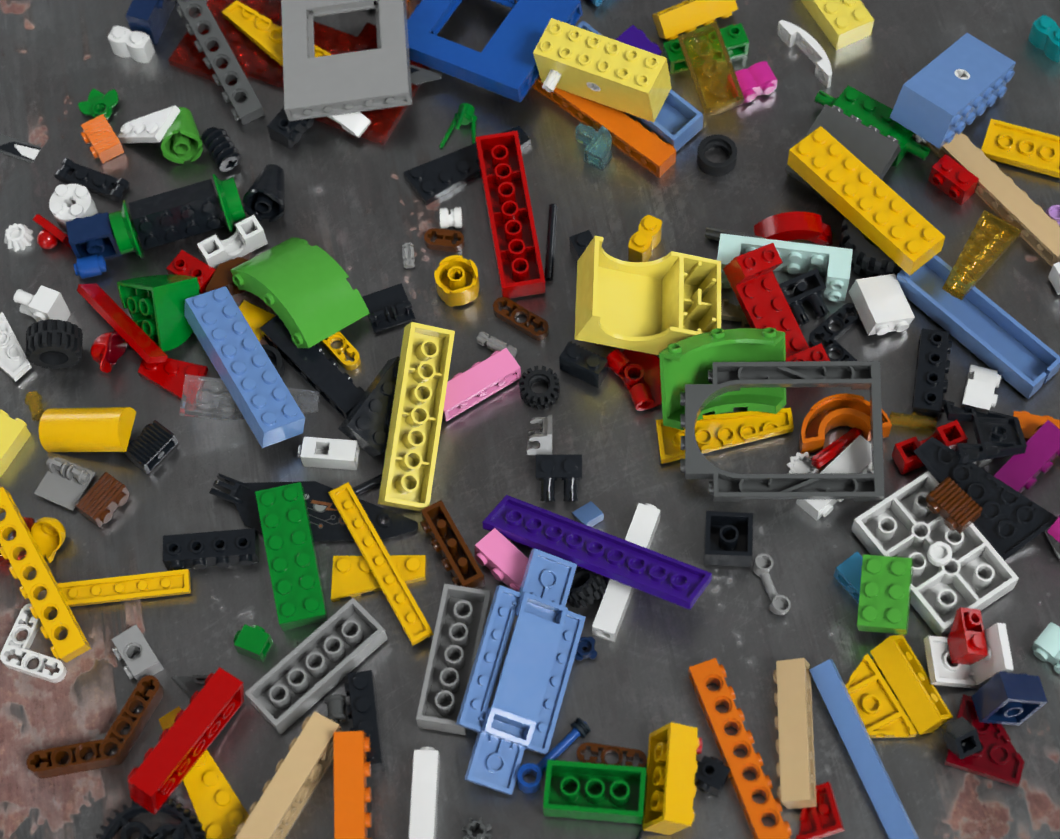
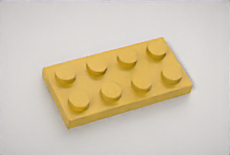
[981,119,1060,178]

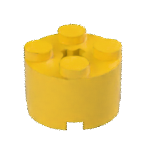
[434,255,480,307]

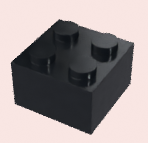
[704,511,753,567]

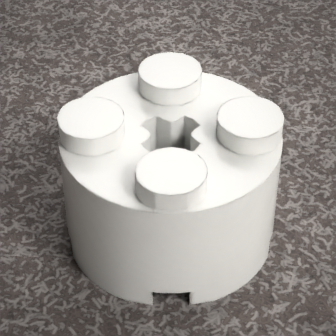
[49,184,98,231]

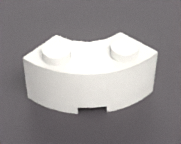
[961,364,1001,412]

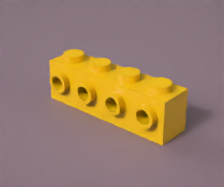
[652,0,738,41]
[870,635,953,735]

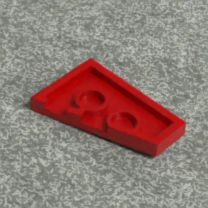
[138,358,208,408]

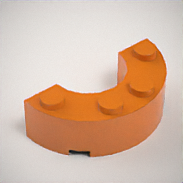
[799,393,892,455]

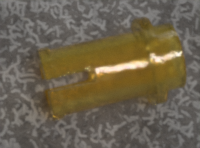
[24,391,44,421]

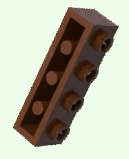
[420,500,485,589]

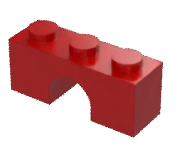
[891,420,968,475]

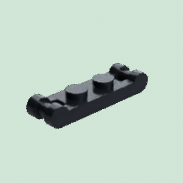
[54,158,130,202]

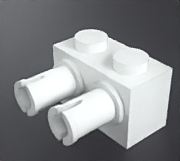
[14,285,71,322]

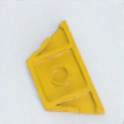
[845,654,918,738]

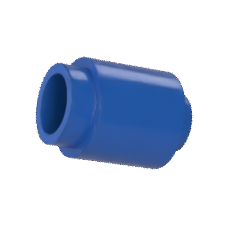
[73,254,107,279]

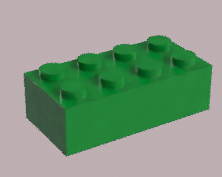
[543,760,646,824]

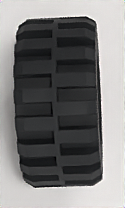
[839,204,915,278]

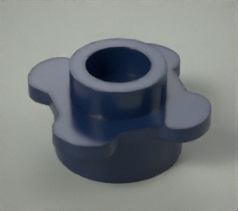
[575,637,597,661]

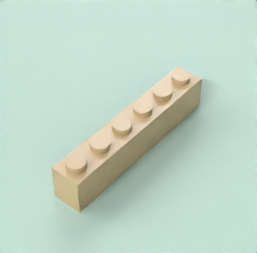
[773,658,817,809]

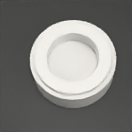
[927,541,952,567]

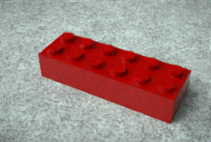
[128,667,244,815]

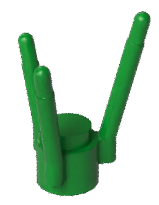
[439,103,477,148]

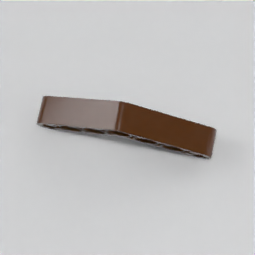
[26,675,164,779]

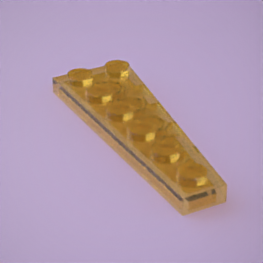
[942,210,1021,300]

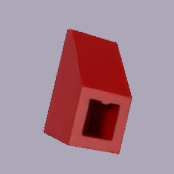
[947,607,988,665]

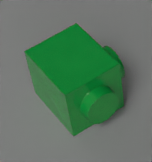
[234,624,273,663]

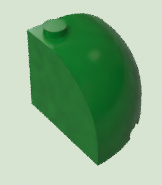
[117,274,200,352]

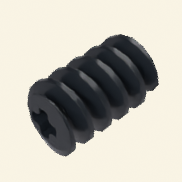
[201,127,242,172]

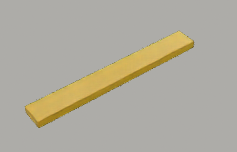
[328,482,434,646]

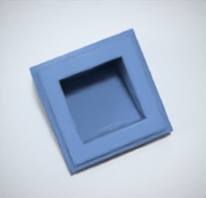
[572,501,604,527]

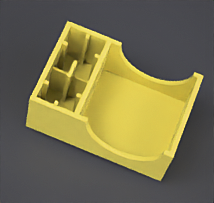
[574,236,721,355]

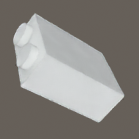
[849,273,915,335]

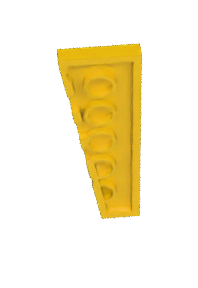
[222,0,331,67]
[656,407,794,464]
[158,706,249,839]

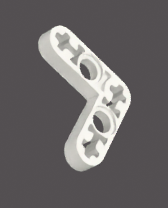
[0,603,67,683]

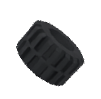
[25,319,83,369]

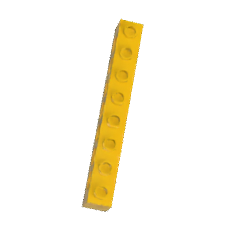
[0,486,92,663]

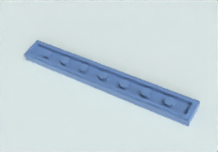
[809,659,919,839]

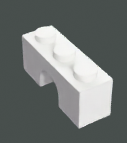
[197,215,268,269]

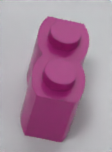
[728,61,777,103]

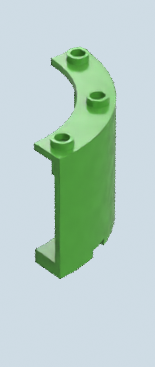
[230,237,370,348]
[659,327,787,430]

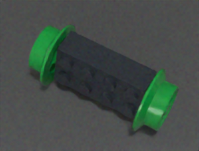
[109,174,246,258]

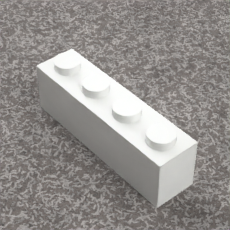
[796,435,872,521]

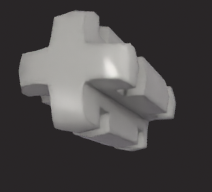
[402,242,415,269]

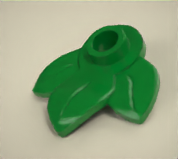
[78,89,118,120]

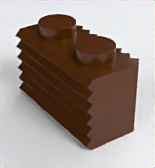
[75,472,130,527]
[926,477,982,534]

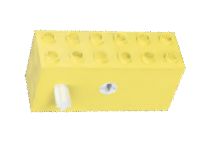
[533,18,672,122]

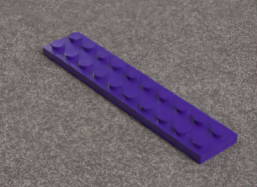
[482,495,712,610]

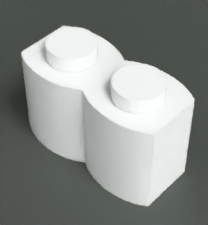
[107,26,155,63]

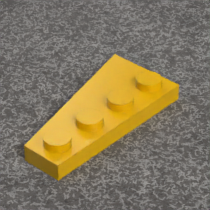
[331,555,426,602]

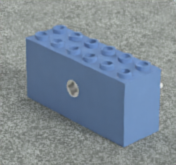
[890,33,1016,148]

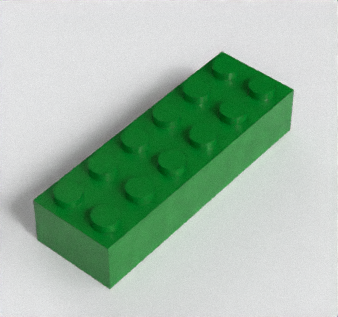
[255,482,328,631]

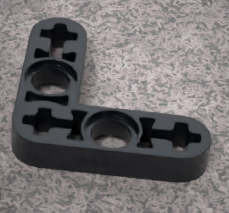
[808,303,860,361]

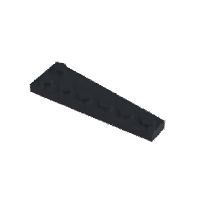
[403,126,531,206]

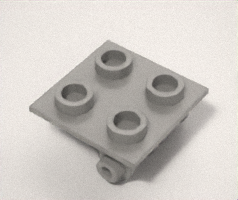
[34,456,96,511]

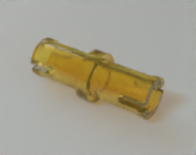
[889,411,937,432]

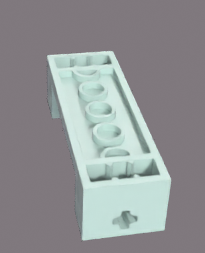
[717,233,853,302]

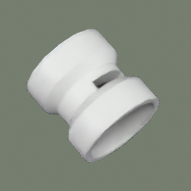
[440,207,463,229]

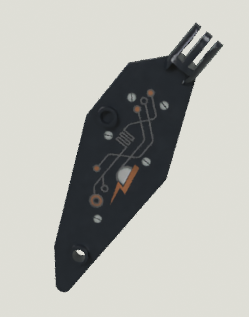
[209,473,418,542]

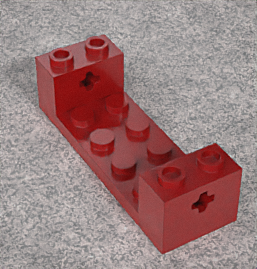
[723,243,830,362]

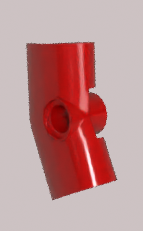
[606,349,662,411]

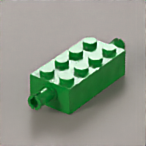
[814,85,930,168]

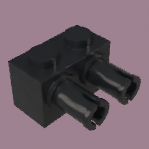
[779,268,830,327]
[536,454,582,502]

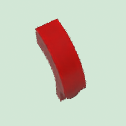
[754,211,833,246]

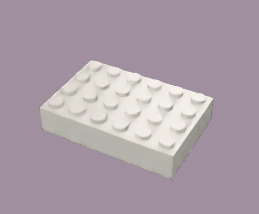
[851,471,1019,637]

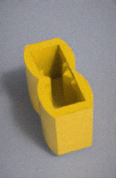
[628,214,662,262]

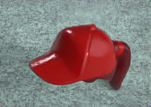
[91,330,128,373]

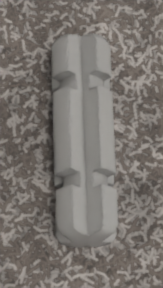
[476,331,517,358]

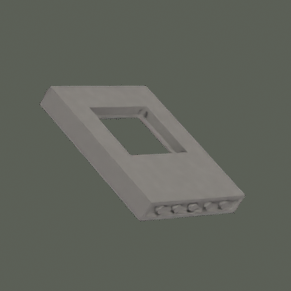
[281,0,413,122]

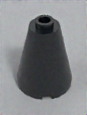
[242,164,285,222]

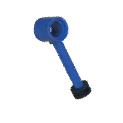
[517,717,591,794]

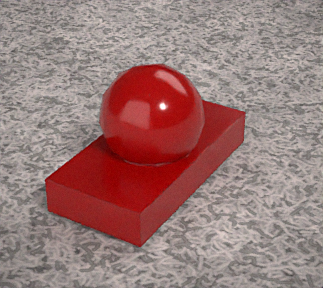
[32,214,71,250]

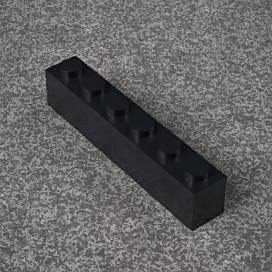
[260,315,365,419]

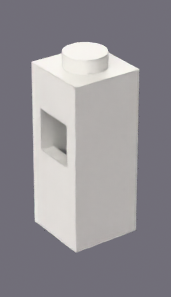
[298,437,360,471]

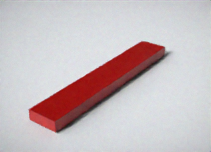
[77,283,168,364]

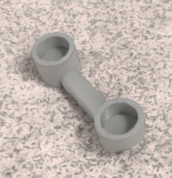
[753,553,791,615]

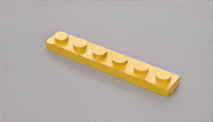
[57,569,191,607]

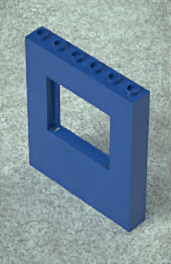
[407,0,583,103]

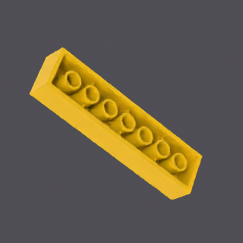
[787,126,945,276]

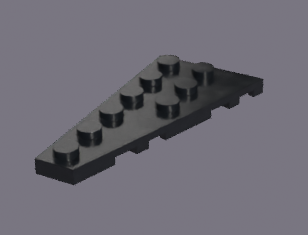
[914,437,1058,561]

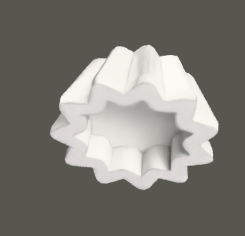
[4,223,34,252]
[786,452,819,474]

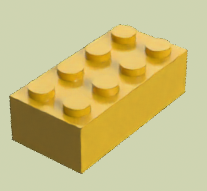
[642,722,699,835]

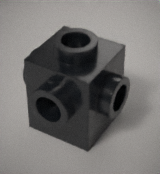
[694,755,731,797]

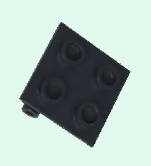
[362,283,416,333]

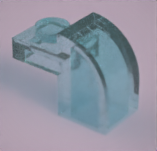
[575,123,612,171]

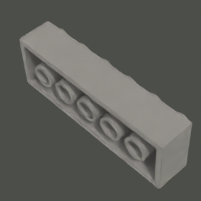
[416,584,492,735]
[245,598,387,735]

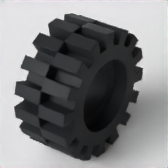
[519,366,560,409]
[567,567,607,608]

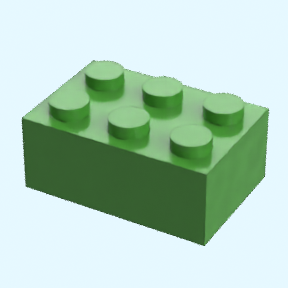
[857,554,913,635]

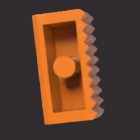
[80,114,124,163]

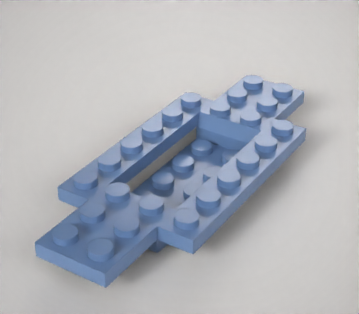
[456,548,586,795]

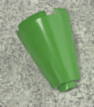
[161,107,203,164]

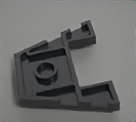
[944,401,1027,464]

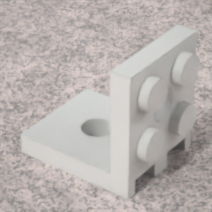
[923,623,1014,689]

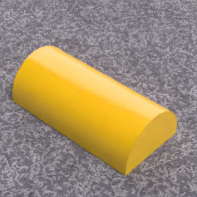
[39,407,136,452]

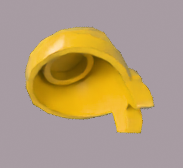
[31,517,66,563]

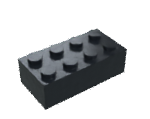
[338,356,400,457]

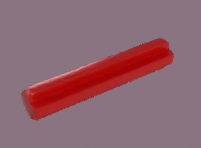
[811,427,862,469]

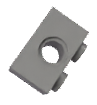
[111,624,164,682]

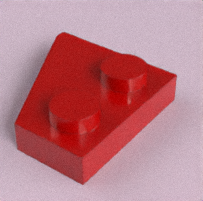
[796,782,845,839]

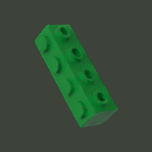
[663,23,749,74]

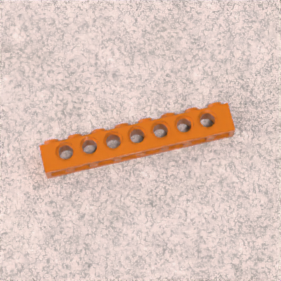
[688,658,792,839]

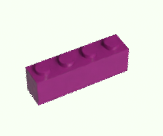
[994,420,1060,493]

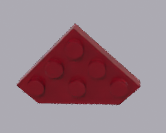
[945,694,1025,787]

